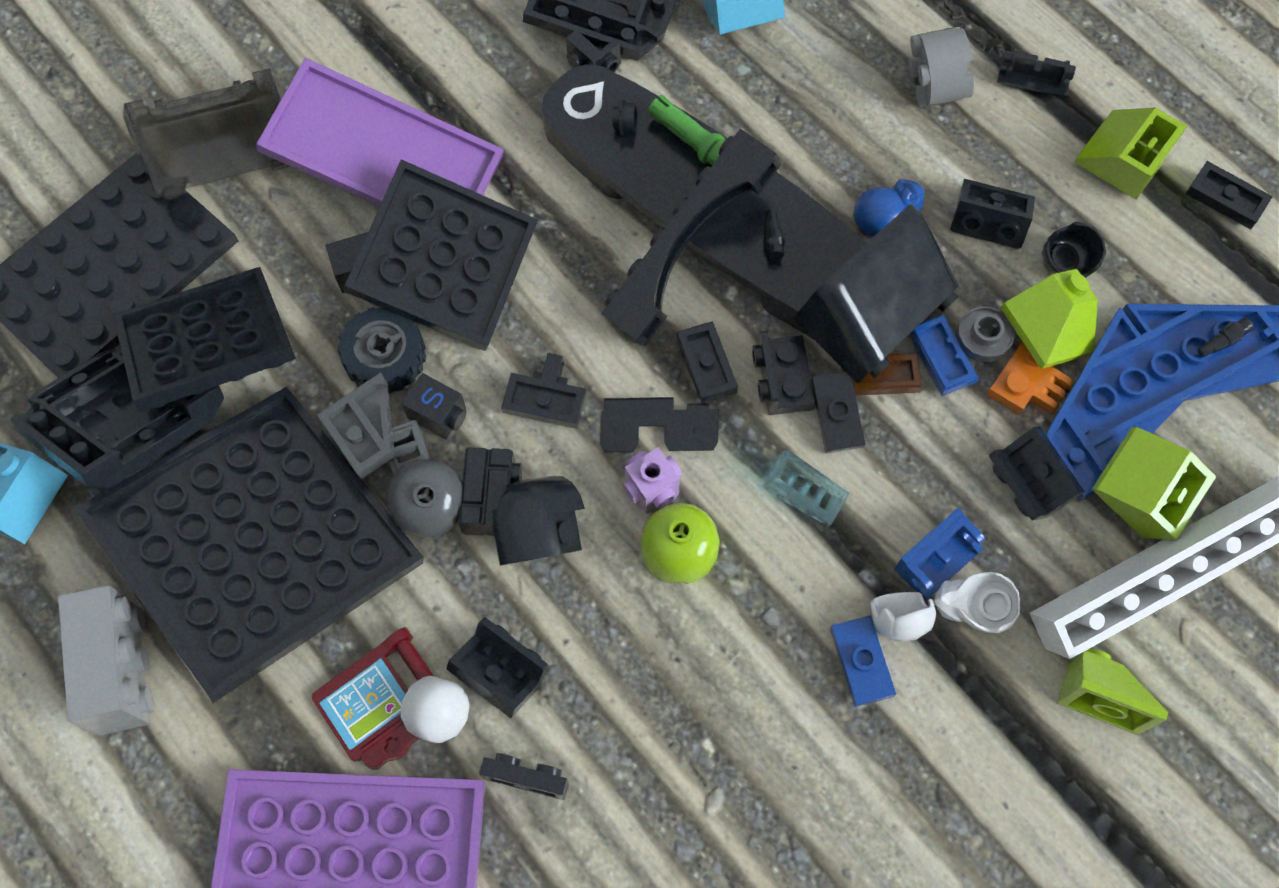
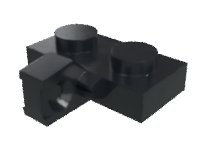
[501,353,586,429]

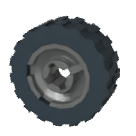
[338,307,426,394]

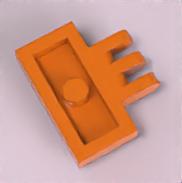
[987,341,1074,415]

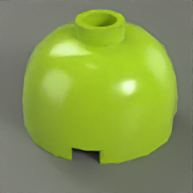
[640,502,720,584]

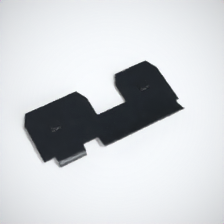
[600,397,719,452]

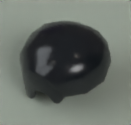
[1042,222,1107,278]

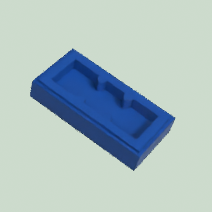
[909,314,979,396]
[830,615,896,707]

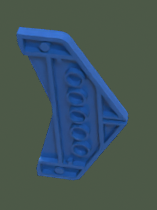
[1045,304,1279,501]

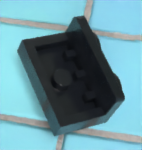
[989,426,1085,521]
[446,617,548,719]

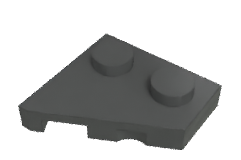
[317,373,395,479]

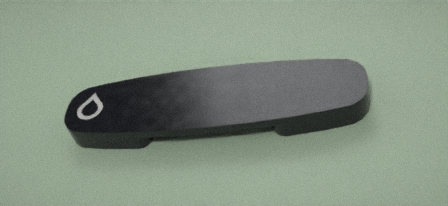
[542,64,867,340]

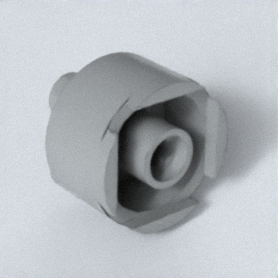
[908,27,974,107]

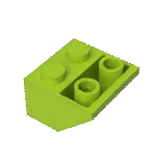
[1074,107,1187,200]
[1092,427,1216,540]

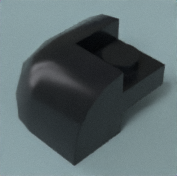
[492,476,585,566]

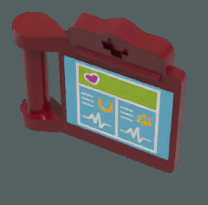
[311,627,435,770]

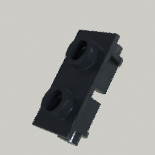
[997,49,1076,98]

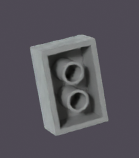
[58,585,153,735]

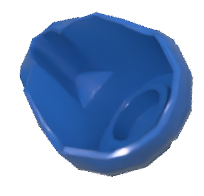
[853,179,925,238]

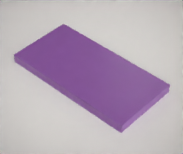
[256,58,504,207]

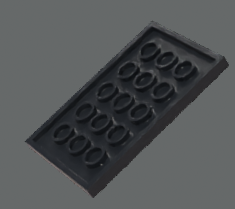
[0,150,239,378]

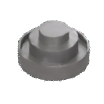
[956,307,1015,362]

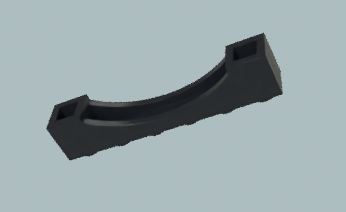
[601,128,782,346]

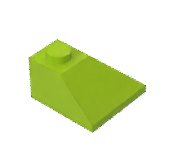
[1000,269,1098,369]
[1057,648,1169,735]

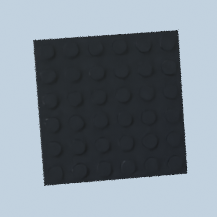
[74,386,424,704]

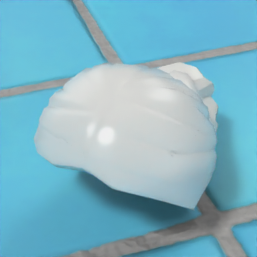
[934,572,1020,634]

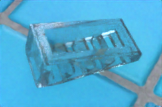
[759,449,850,526]

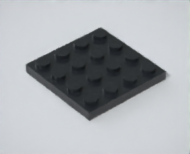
[343,159,538,351]
[113,267,296,413]

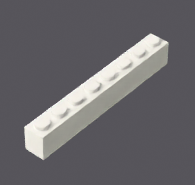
[1030,476,1279,659]

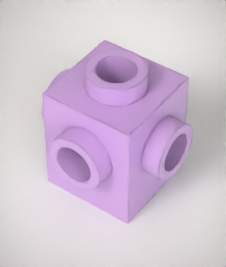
[622,447,682,514]

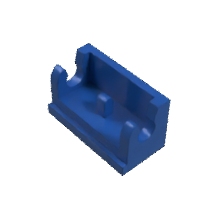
[894,507,985,601]

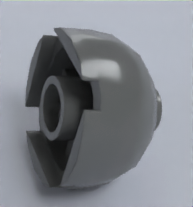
[386,459,463,538]

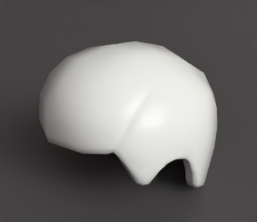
[870,592,936,642]
[401,676,470,743]

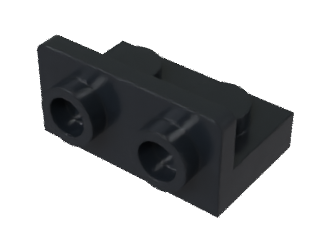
[950,178,1035,249]
[752,331,816,415]

